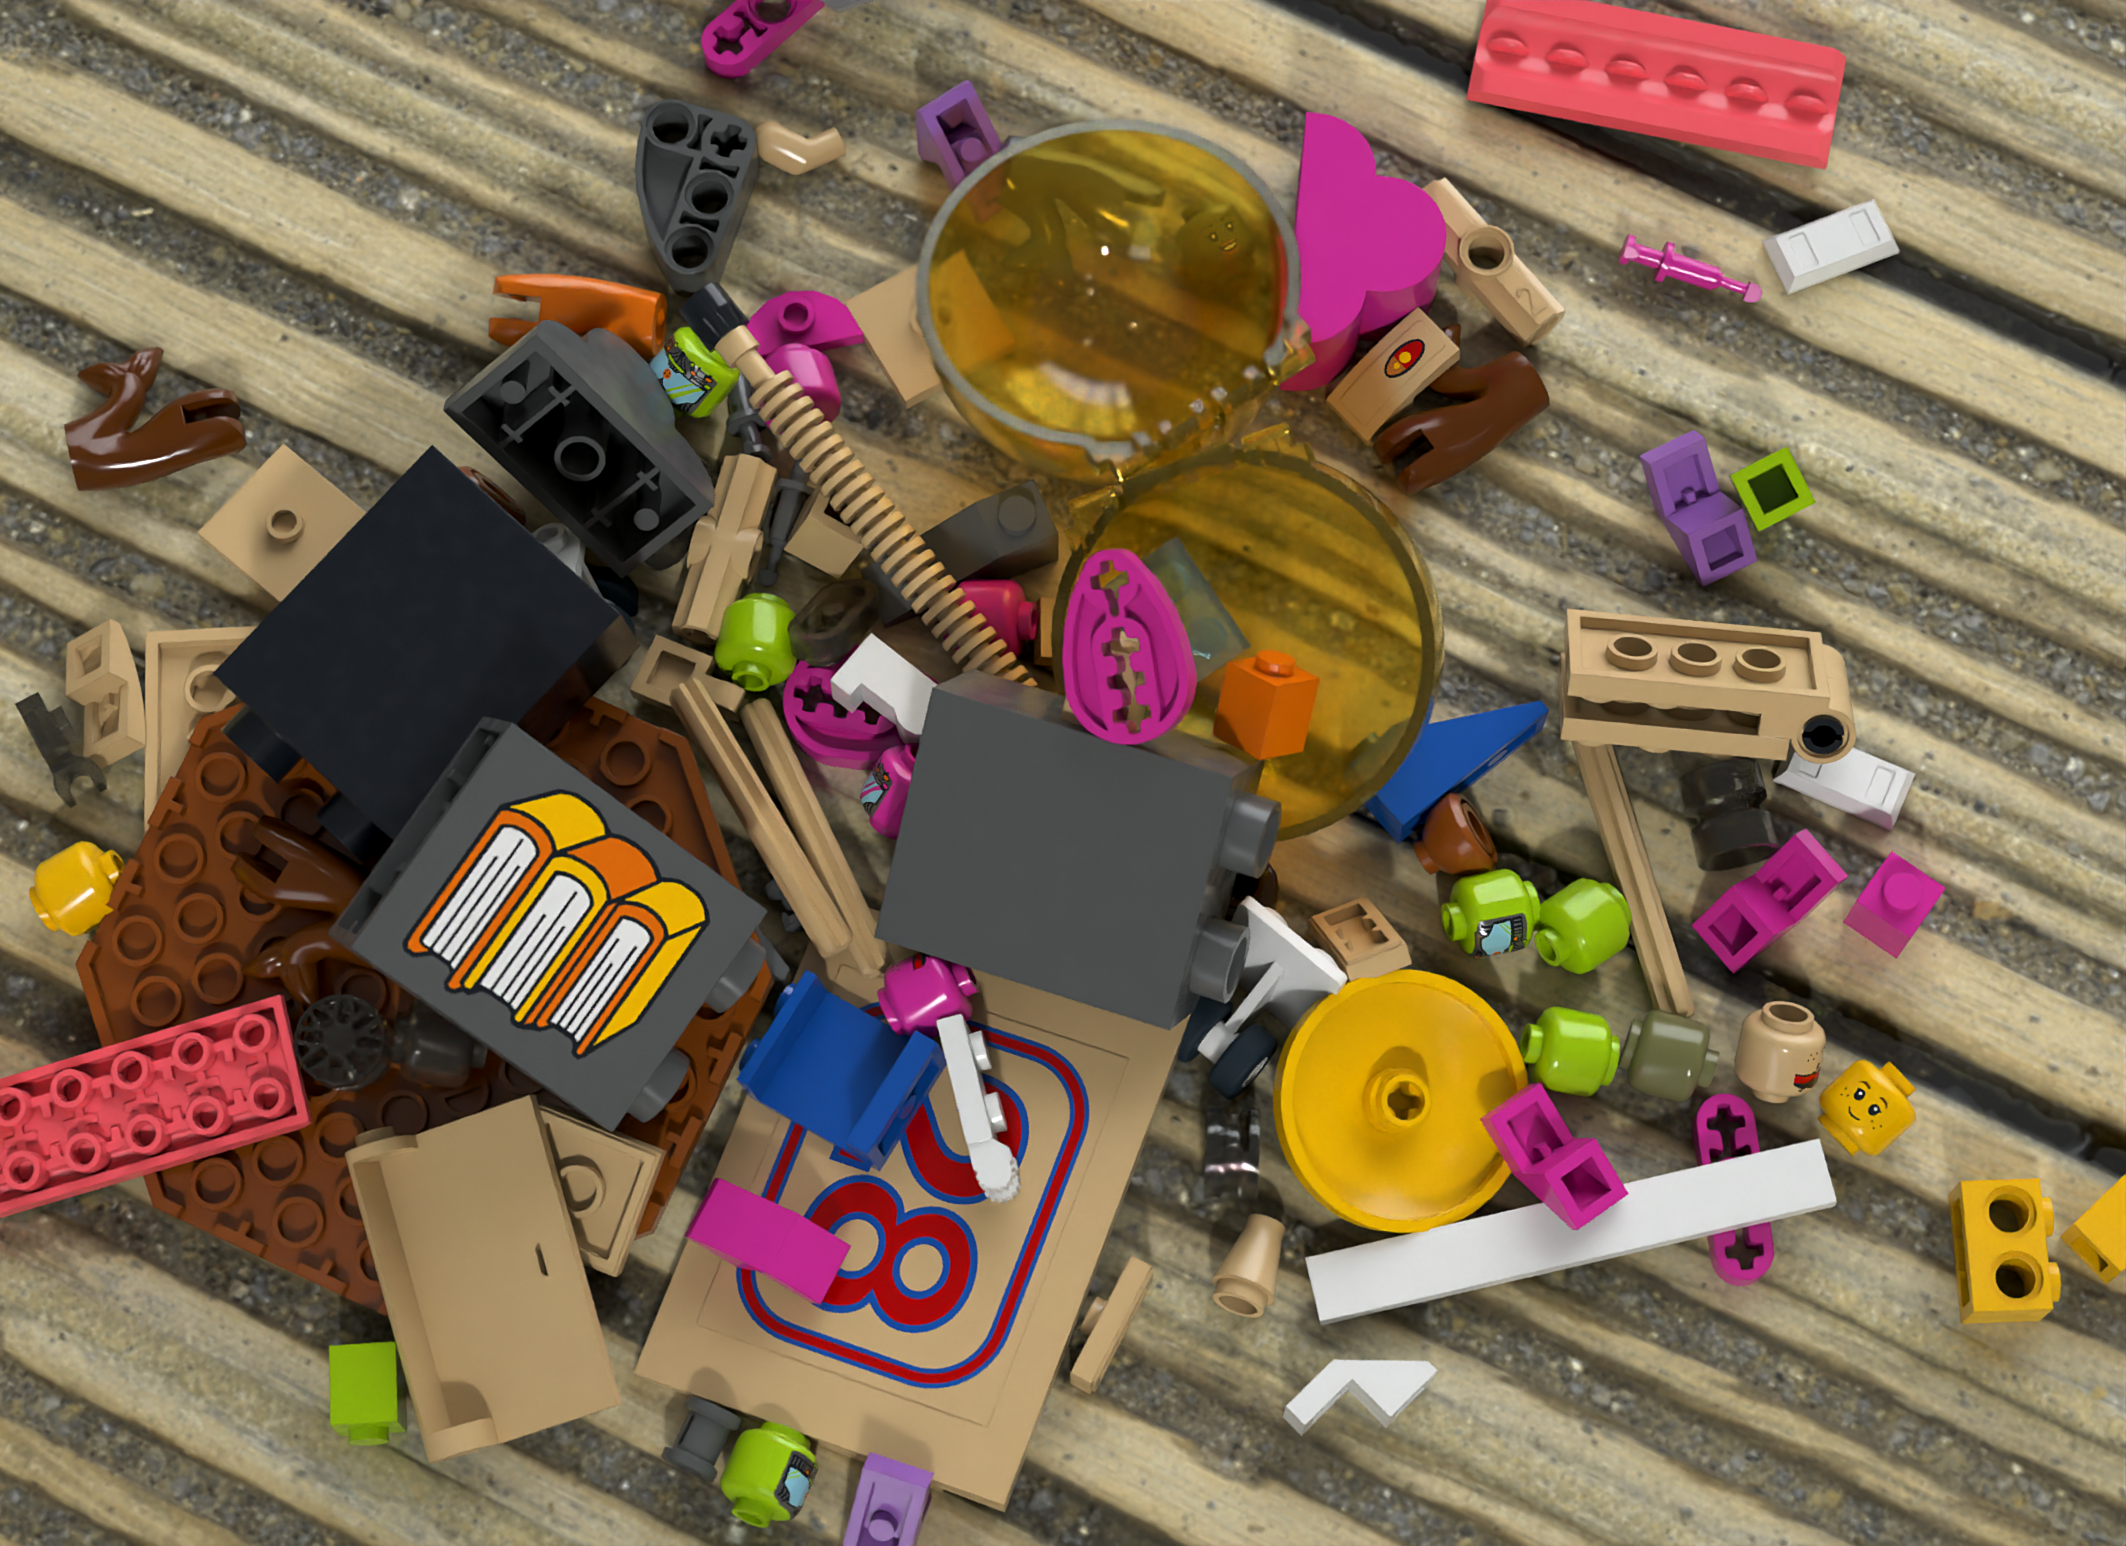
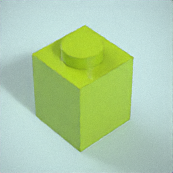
[1728,446,1816,532]
[329,1341,407,1446]

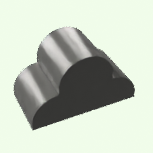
[443,320,715,579]

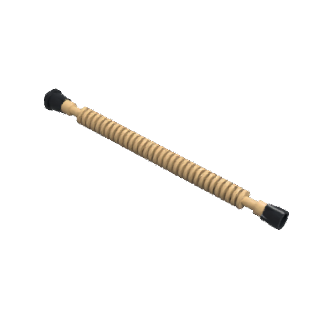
[678,281,1038,688]

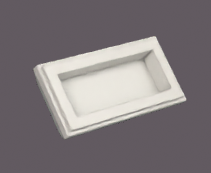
[1762,199,1900,295]
[1773,739,1915,831]

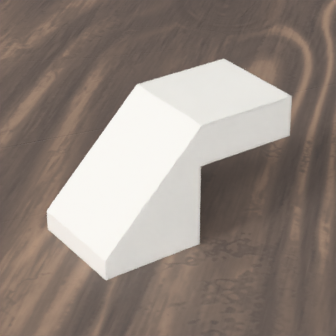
[1283,1360,1438,1436]

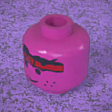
[877,952,980,1039]

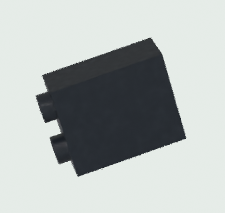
[213,445,640,870]

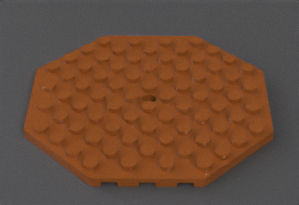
[75,696,775,1318]

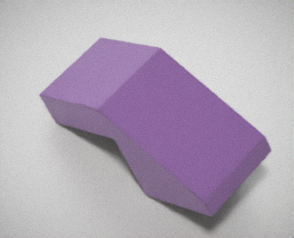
[1639,430,1758,587]

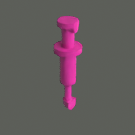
[1618,234,1762,303]

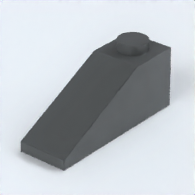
[861,479,1059,629]

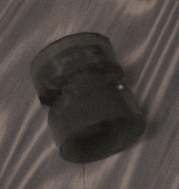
[1678,758,1780,871]

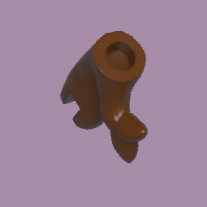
[1372,323,1550,496]
[64,347,246,491]
[230,815,374,1009]

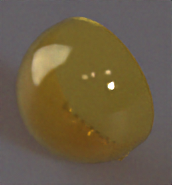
[916,119,1316,486]
[1051,421,1444,842]

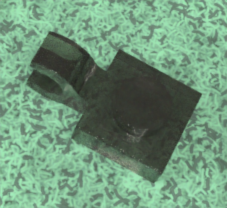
[15,692,107,808]

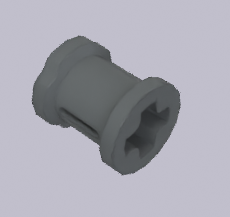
[661,1395,743,1482]

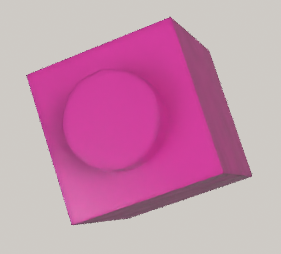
[1843,851,1946,959]

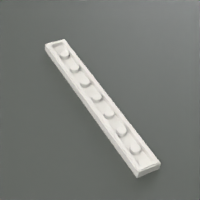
[1305,1139,1837,1325]

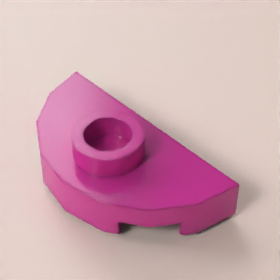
[747,291,865,360]

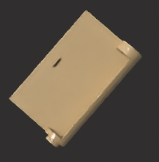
[345,1095,622,1464]

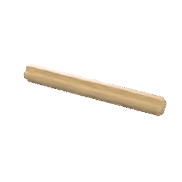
[669,678,852,958]
[739,698,894,979]
[1571,741,1695,1018]

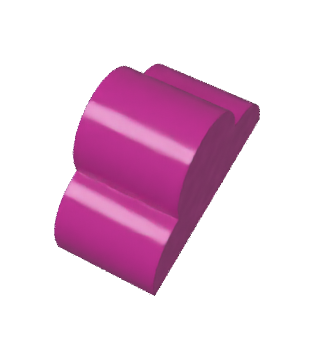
[1279,112,1446,391]

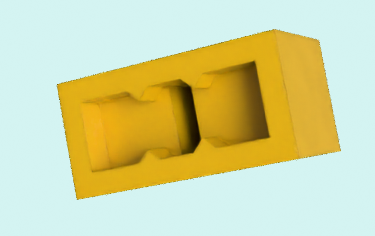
[1948,1178,2061,1324]

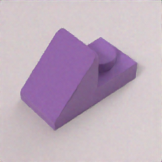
[915,80,1003,219]
[843,1452,934,1546]

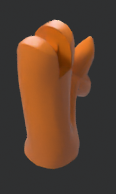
[488,274,668,360]

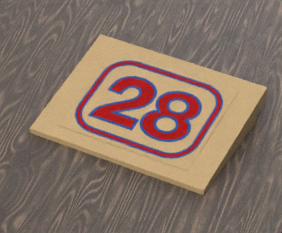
[633,908,1191,1512]

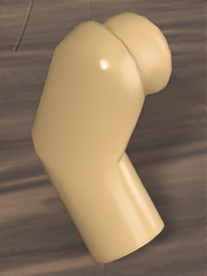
[754,120,846,175]

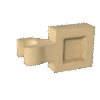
[629,634,750,725]

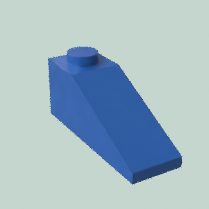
[1349,700,1549,844]

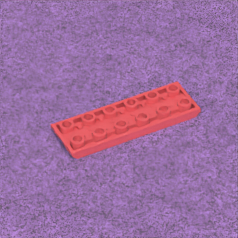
[1466,0,1846,170]
[0,995,313,1218]

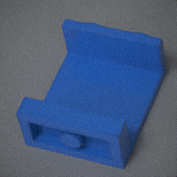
[736,969,947,1172]

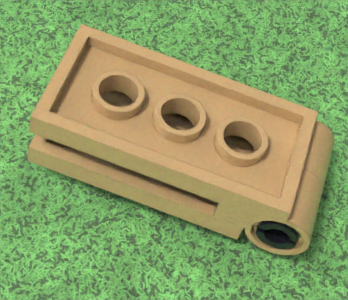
[1557,609,1856,764]

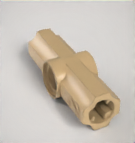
[1422,178,1565,349]
[672,453,778,648]

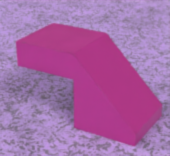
[1691,829,1849,974]
[1480,1083,1629,1230]
[684,1178,851,1304]

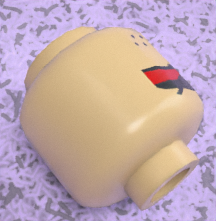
[1734,1001,1826,1103]

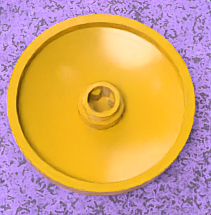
[1273,969,1529,1233]

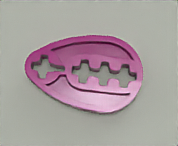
[1062,549,1197,745]
[783,643,939,770]

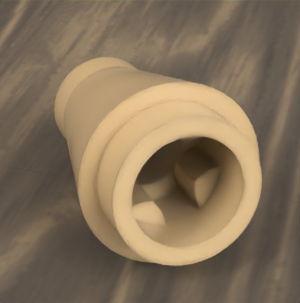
[1212,1214,1286,1318]

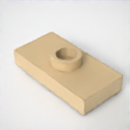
[1308,896,1412,982]
[1070,1255,1153,1395]

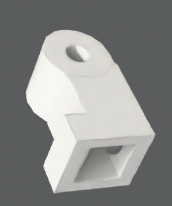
[830,633,937,744]

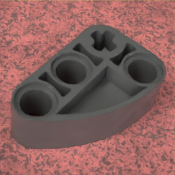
[635,99,760,299]

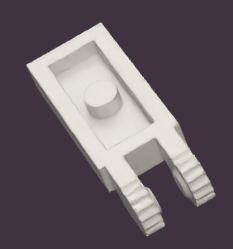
[936,1014,1022,1204]

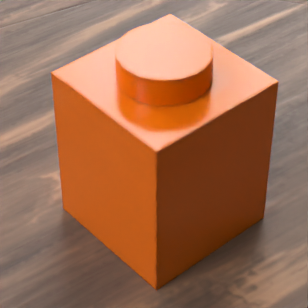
[1212,650,1320,760]

